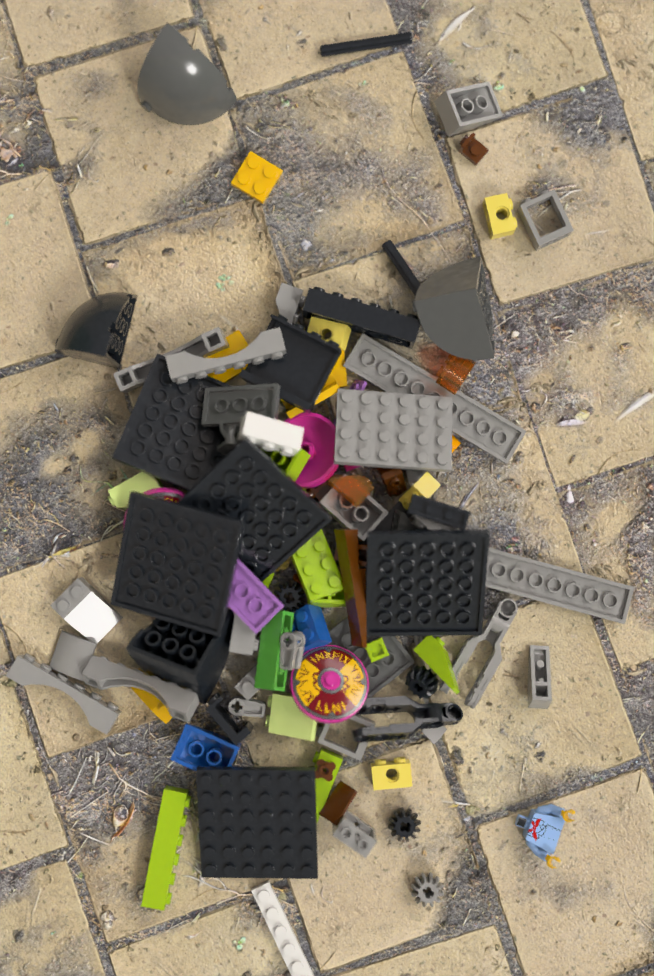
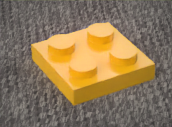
[231,151,283,204]

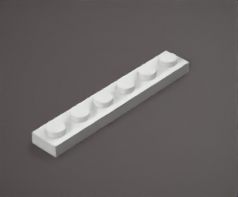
[251,880,314,976]

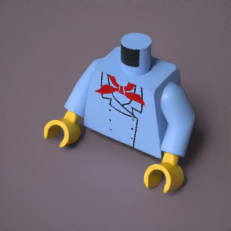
[515,804,576,869]

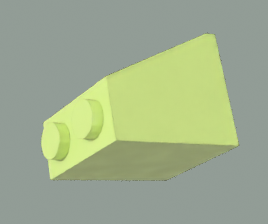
[108,472,164,509]
[265,691,317,741]

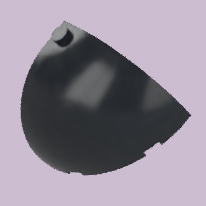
[55,292,138,369]
[126,609,234,704]

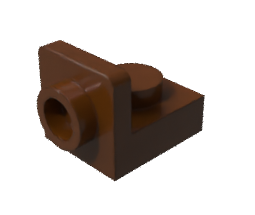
[459,132,489,166]

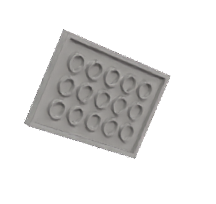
[334,389,453,472]

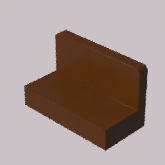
[319,781,357,825]

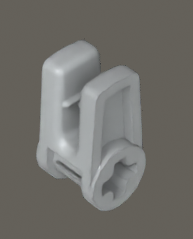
[280,631,306,670]
[228,696,266,717]

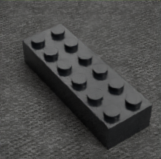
[303,287,421,349]

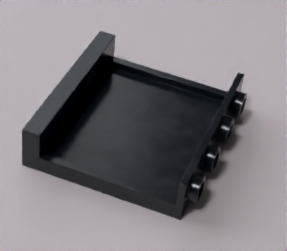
[239,314,342,414]

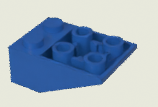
[292,604,332,654]

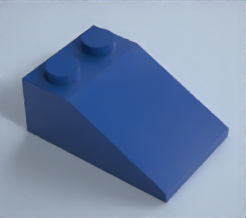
[170,723,241,771]

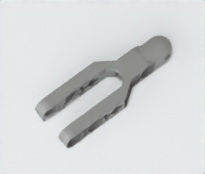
[439,598,518,709]

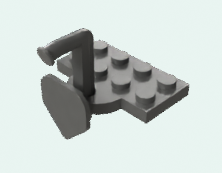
[201,383,280,456]

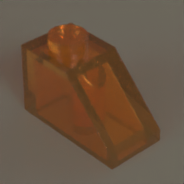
[327,475,374,508]

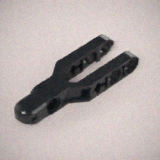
[352,696,463,742]

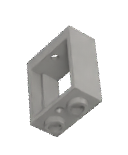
[517,189,574,251]
[315,715,376,761]
[332,810,377,858]

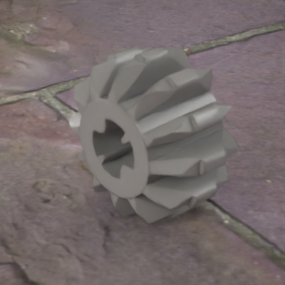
[411,872,444,908]

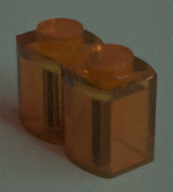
[436,354,476,395]

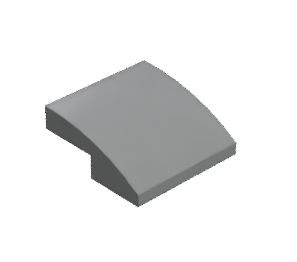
[49,630,97,681]

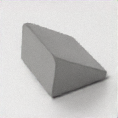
[421,726,447,744]

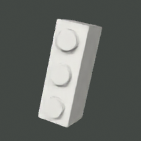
[237,411,304,456]

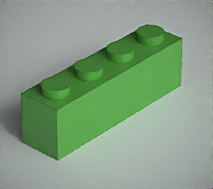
[254,610,294,692]

